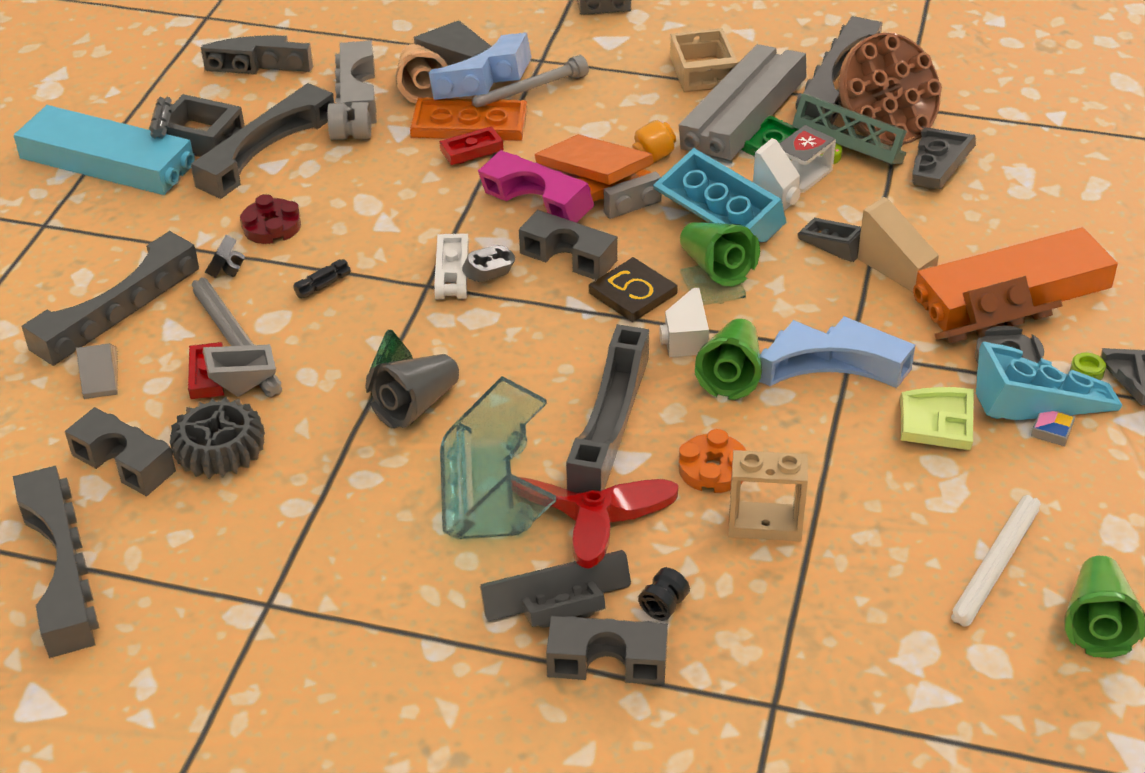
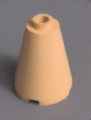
[396,44,448,103]

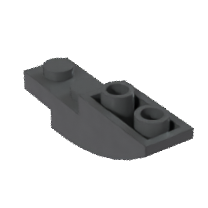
[201,35,313,74]

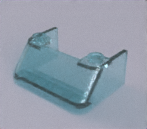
[440,376,556,540]

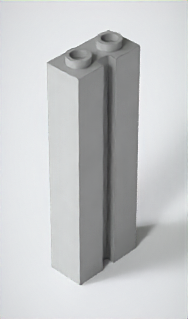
[679,44,807,160]

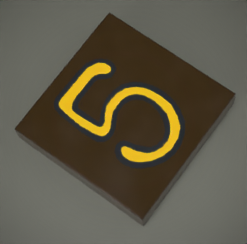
[589,257,678,322]

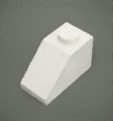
[753,138,801,211]
[659,288,709,357]

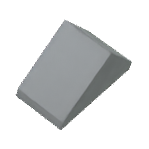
[76,343,118,399]
[203,344,276,397]

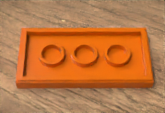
[410,98,527,141]
[534,134,654,185]

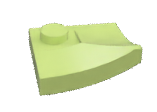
[900,387,974,450]

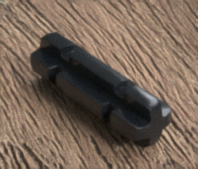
[293,259,351,298]

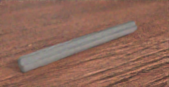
[192,277,282,397]

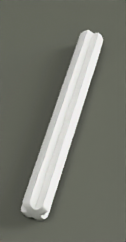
[951,495,1041,627]

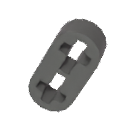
[462,245,515,282]

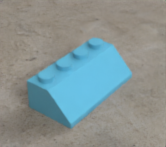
[653,148,786,242]

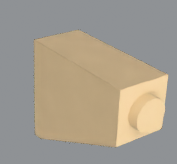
[858,197,939,292]

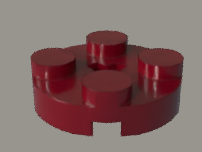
[240,194,301,244]

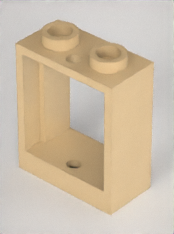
[670,28,738,92]
[728,450,808,541]

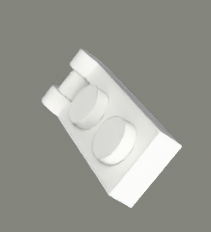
[434,234,469,300]

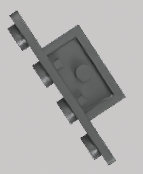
[480,550,631,627]

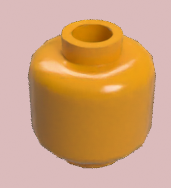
[632,120,677,163]

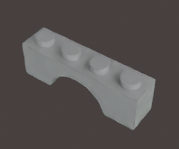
[335,40,377,124]

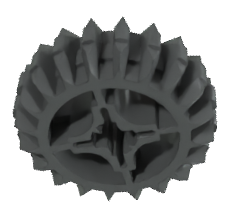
[170,397,265,479]

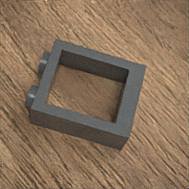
[166,94,245,157]

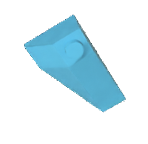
[976,342,1123,421]

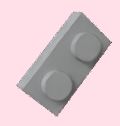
[604,171,661,219]

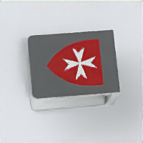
[780,125,836,193]

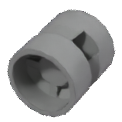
[328,102,371,140]

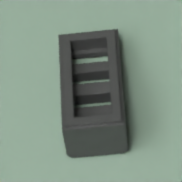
[798,217,861,262]

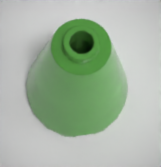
[680,222,760,287]
[695,319,762,400]
[1064,555,1145,658]

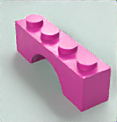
[478,150,594,223]

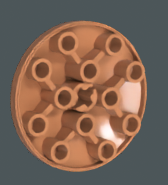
[839,33,942,146]

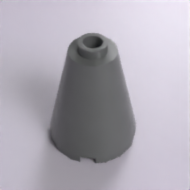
[365,354,459,429]

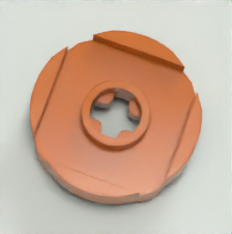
[679,429,747,493]

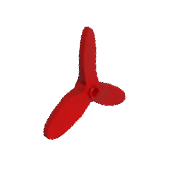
[511,477,679,569]

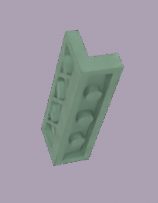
[792,93,907,164]

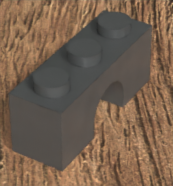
[519,210,617,280]
[64,407,176,496]
[546,616,668,685]

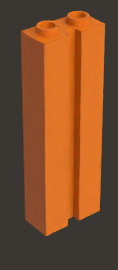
[913,227,1118,331]

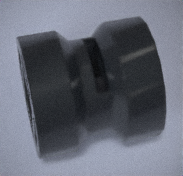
[638,567,690,621]

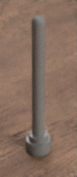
[472,55,589,107]

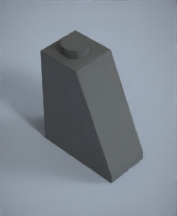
[414,20,491,66]

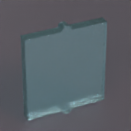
[680,265,746,305]

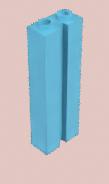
[13,105,195,195]

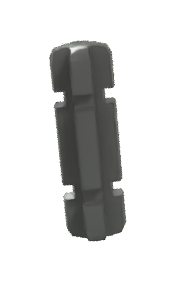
[149,97,173,138]

